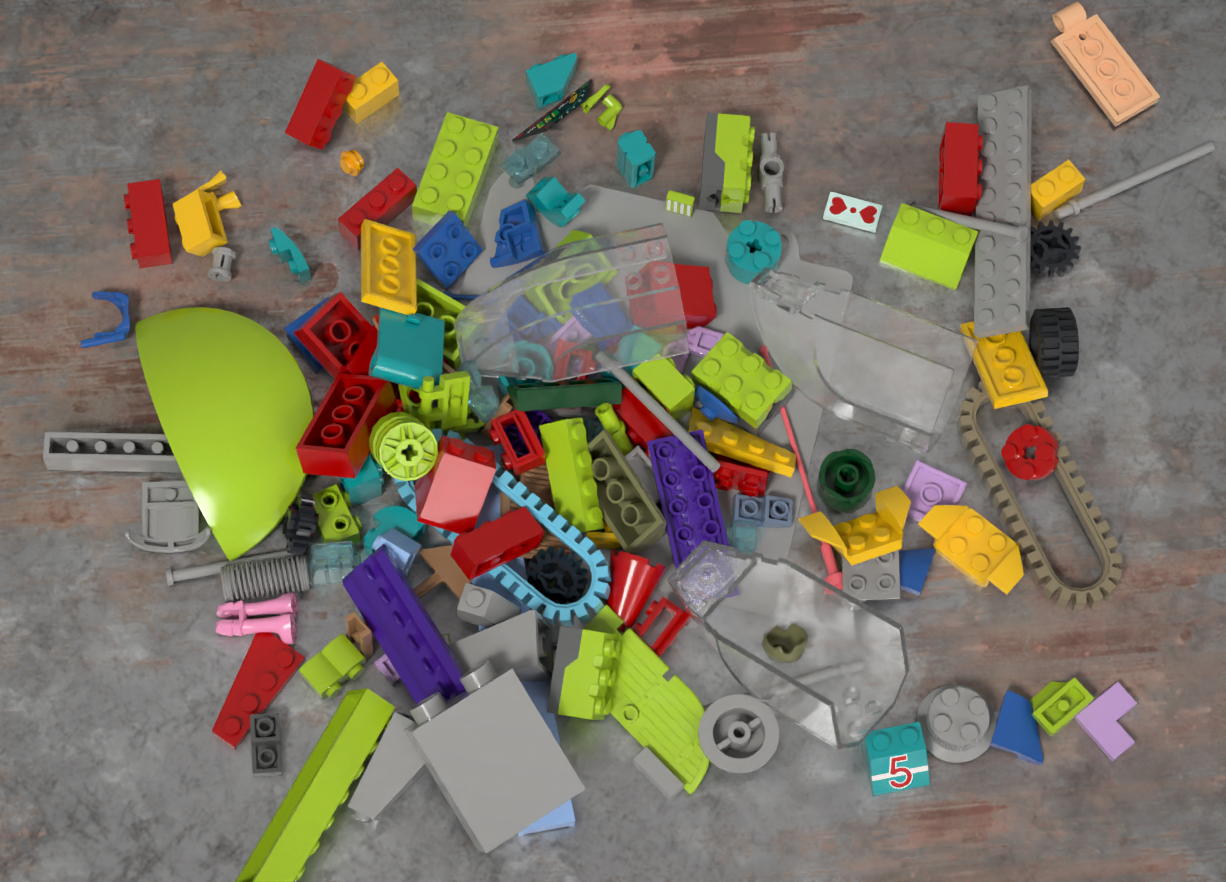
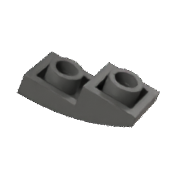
[250,713,282,777]

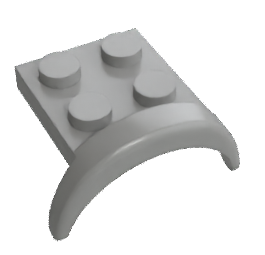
[125,481,211,553]

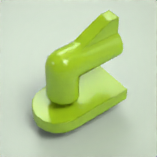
[581,83,622,131]

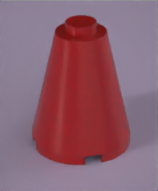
[606,550,666,632]

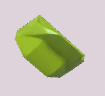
[1030,677,1094,737]

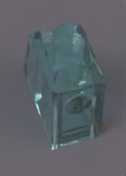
[307,541,362,586]

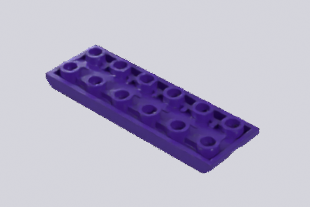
[647,430,740,607]
[342,544,465,704]

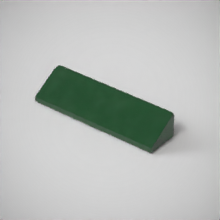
[507,378,622,411]

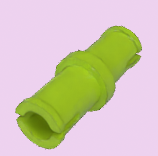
[595,403,634,456]

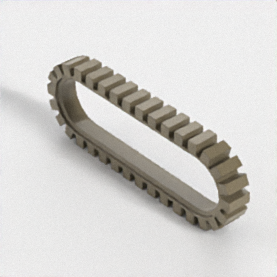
[957,381,1123,611]

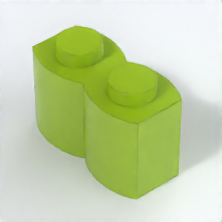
[299,633,366,700]

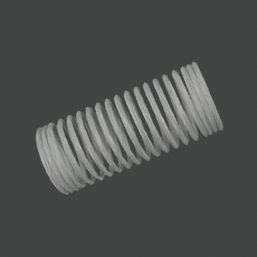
[221,555,310,602]

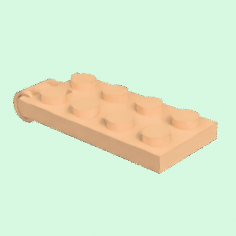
[1051,1,1160,127]

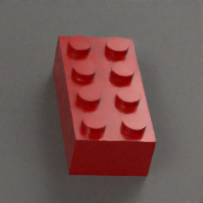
[295,373,397,478]

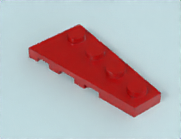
[212,632,306,750]

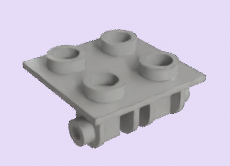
[842,550,900,608]

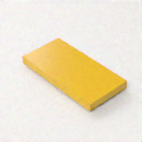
[361,219,417,315]
[960,321,1048,409]

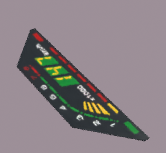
[512,79,592,141]

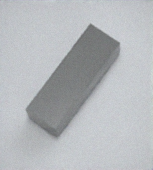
[633,747,684,802]

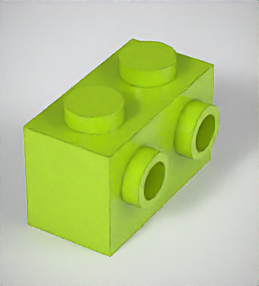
[312,484,363,555]

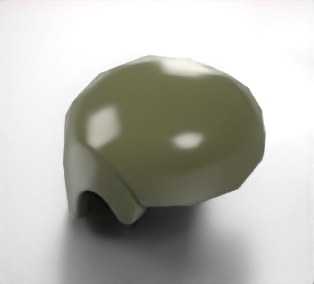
[762,624,809,663]

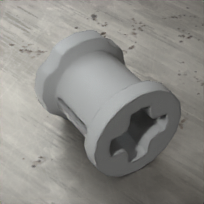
[207,247,236,282]

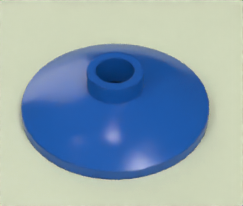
[694,385,738,423]

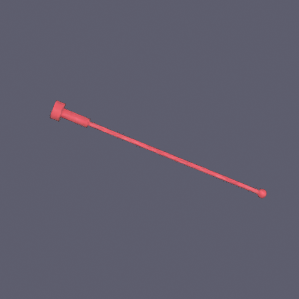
[759,345,843,592]

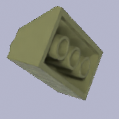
[588,429,666,554]

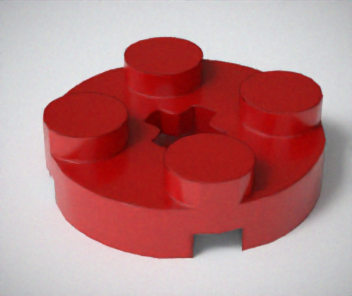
[1001,424,1059,481]

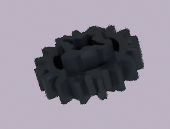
[1030,220,1081,279]
[282,493,319,555]
[526,546,588,605]

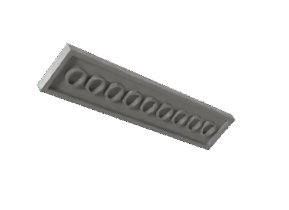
[974,85,1032,338]

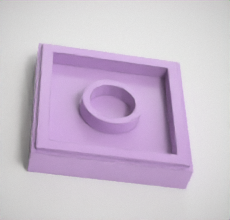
[902,460,967,522]

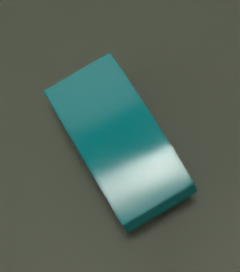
[268,227,311,283]

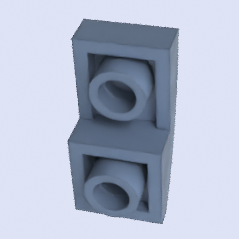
[731,494,793,528]

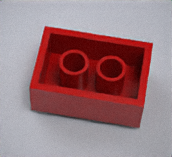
[938,122,983,216]
[293,292,377,379]

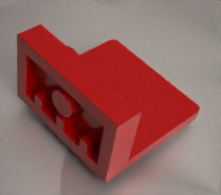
[712,453,770,497]

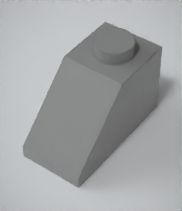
[457,583,521,628]

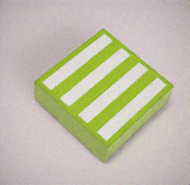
[665,190,695,217]

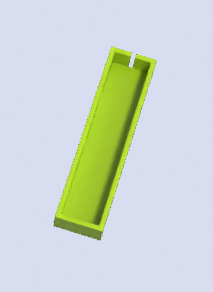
[235,688,395,882]

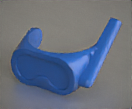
[81,291,130,348]

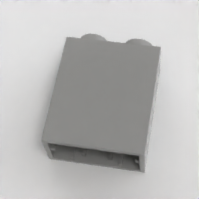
[404,660,586,853]

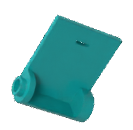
[369,307,445,390]

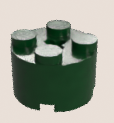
[817,449,875,514]

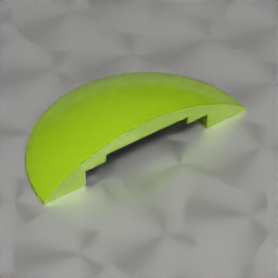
[135,307,314,562]

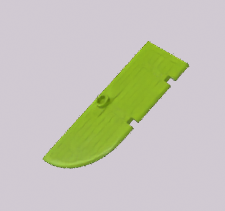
[583,605,710,795]

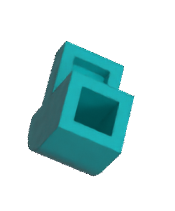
[525,177,585,228]
[363,506,427,556]

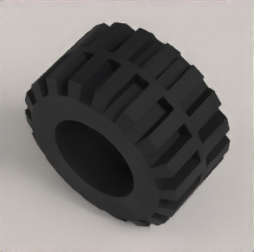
[1029,307,1079,378]

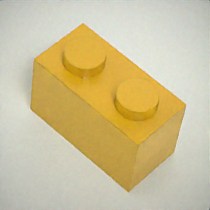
[342,61,399,124]
[1031,159,1086,221]
[173,189,228,257]

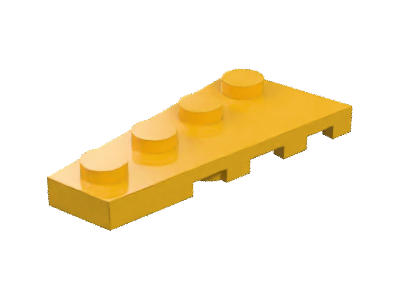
[687,407,796,477]

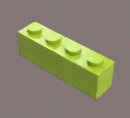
[539,418,604,533]

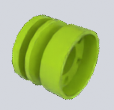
[369,412,438,481]

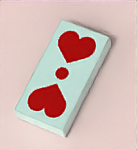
[823,191,883,233]

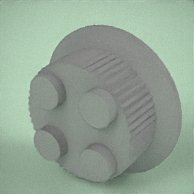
[916,685,996,763]
[698,694,780,773]

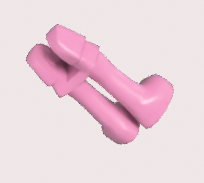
[215,592,298,644]

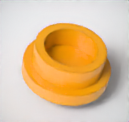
[340,150,364,176]

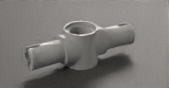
[758,133,784,213]

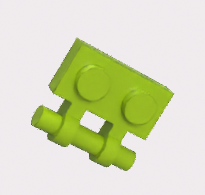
[417,371,470,430]

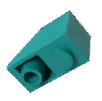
[526,53,577,109]

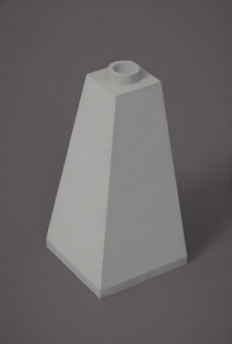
[448,610,554,682]
[348,712,428,822]

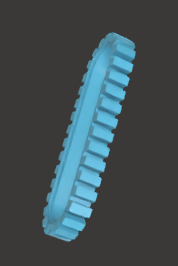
[394,429,612,626]

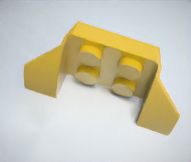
[798,486,911,565]
[918,505,1024,595]

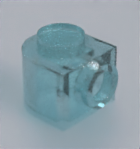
[727,520,756,556]

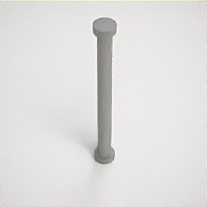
[906,200,1028,242]
[165,550,301,586]

